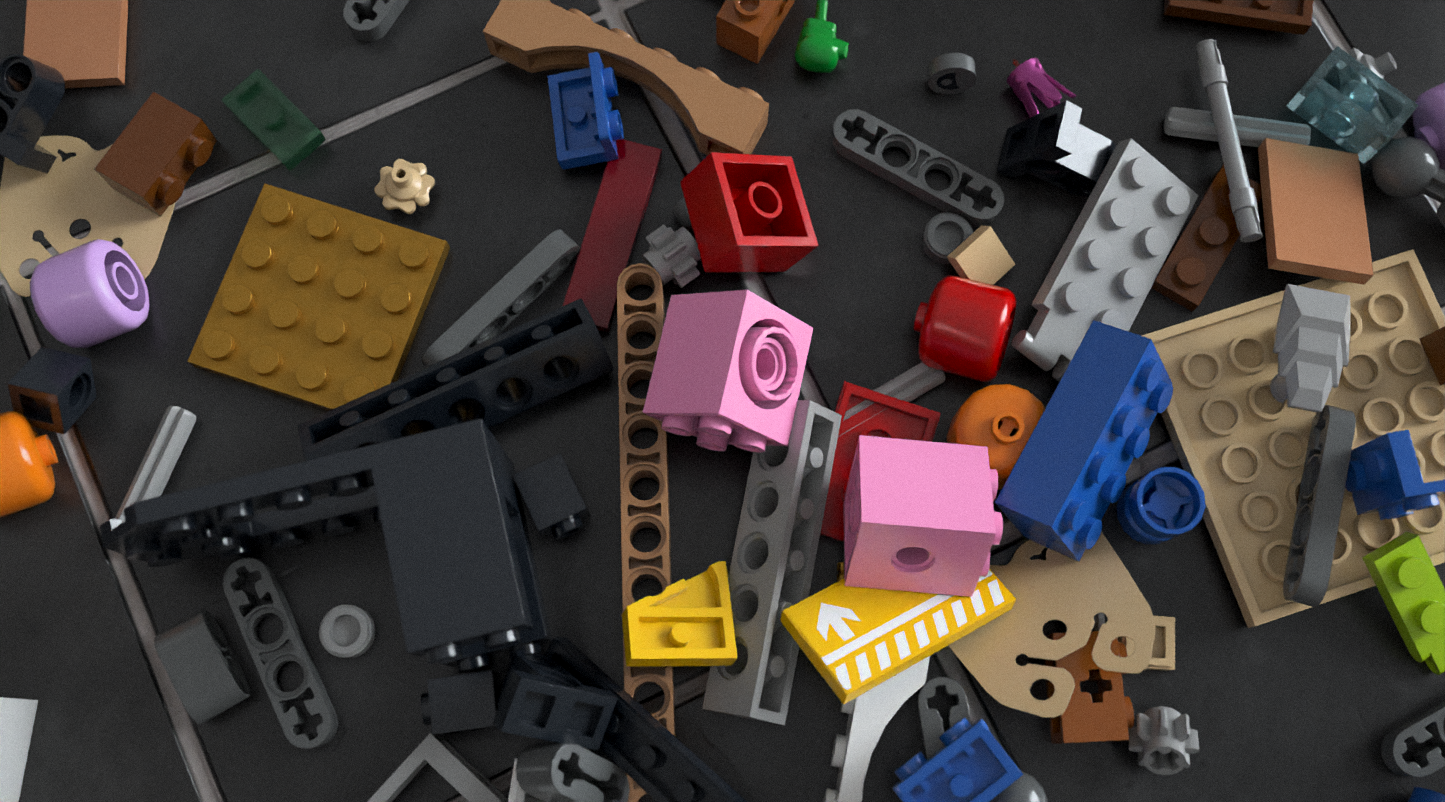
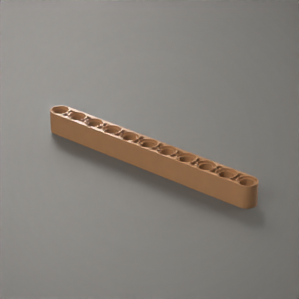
[617,263,676,802]

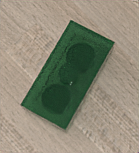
[221,69,326,171]

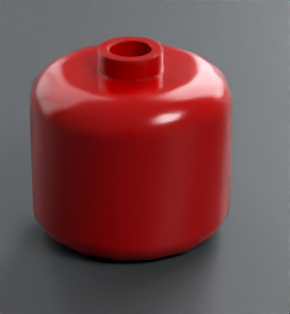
[914,276,1016,382]

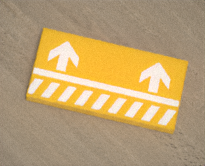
[780,569,1016,704]

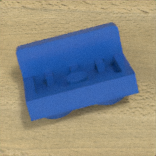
[548,52,624,170]
[1345,429,1445,520]
[892,717,1023,802]

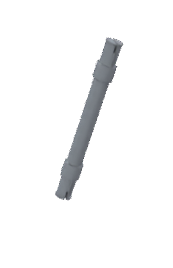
[1195,39,1263,243]

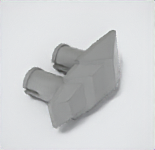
[1270,284,1351,413]

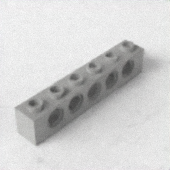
[702,400,842,725]

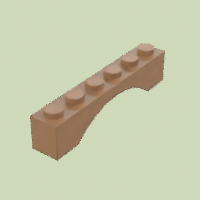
[483,0,769,155]

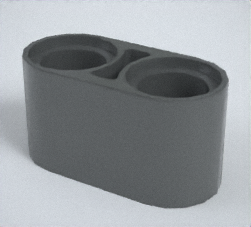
[154,610,251,724]

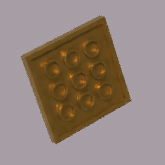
[187,183,450,411]

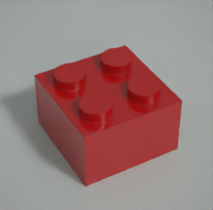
[680,152,818,272]

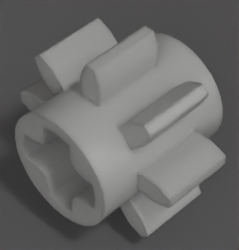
[642,225,701,288]
[1128,706,1199,775]

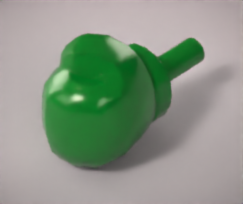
[794,0,849,73]

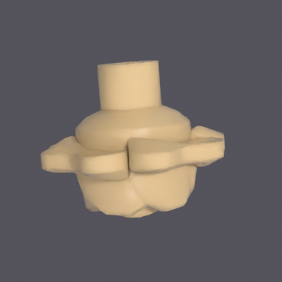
[374,159,435,214]

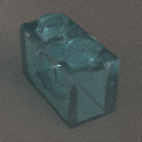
[1286,46,1419,164]

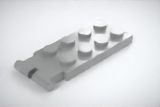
[1011,138,1199,382]

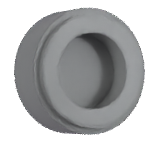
[319,604,376,658]

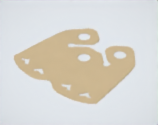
[0,136,175,297]
[948,531,1156,718]

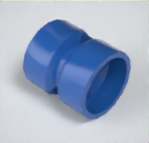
[1117,467,1206,544]

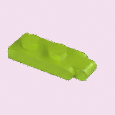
[1362,532,1445,675]

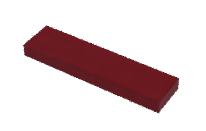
[563,139,662,333]

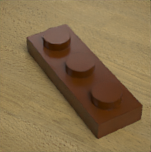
[1164,0,1314,35]
[1151,164,1262,312]

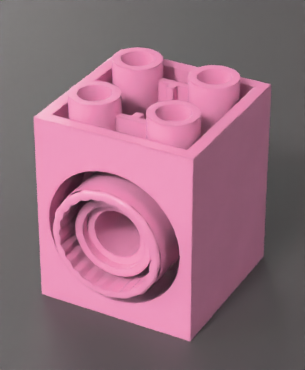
[643,290,813,453]
[843,435,1003,597]

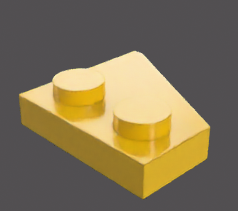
[622,561,738,667]

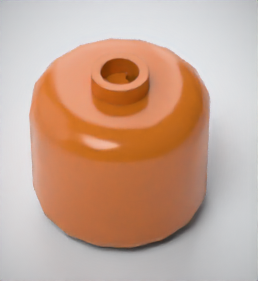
[947,384,1045,490]
[0,411,58,518]

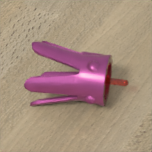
[1006,58,1076,118]

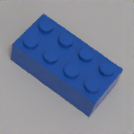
[995,320,1173,561]

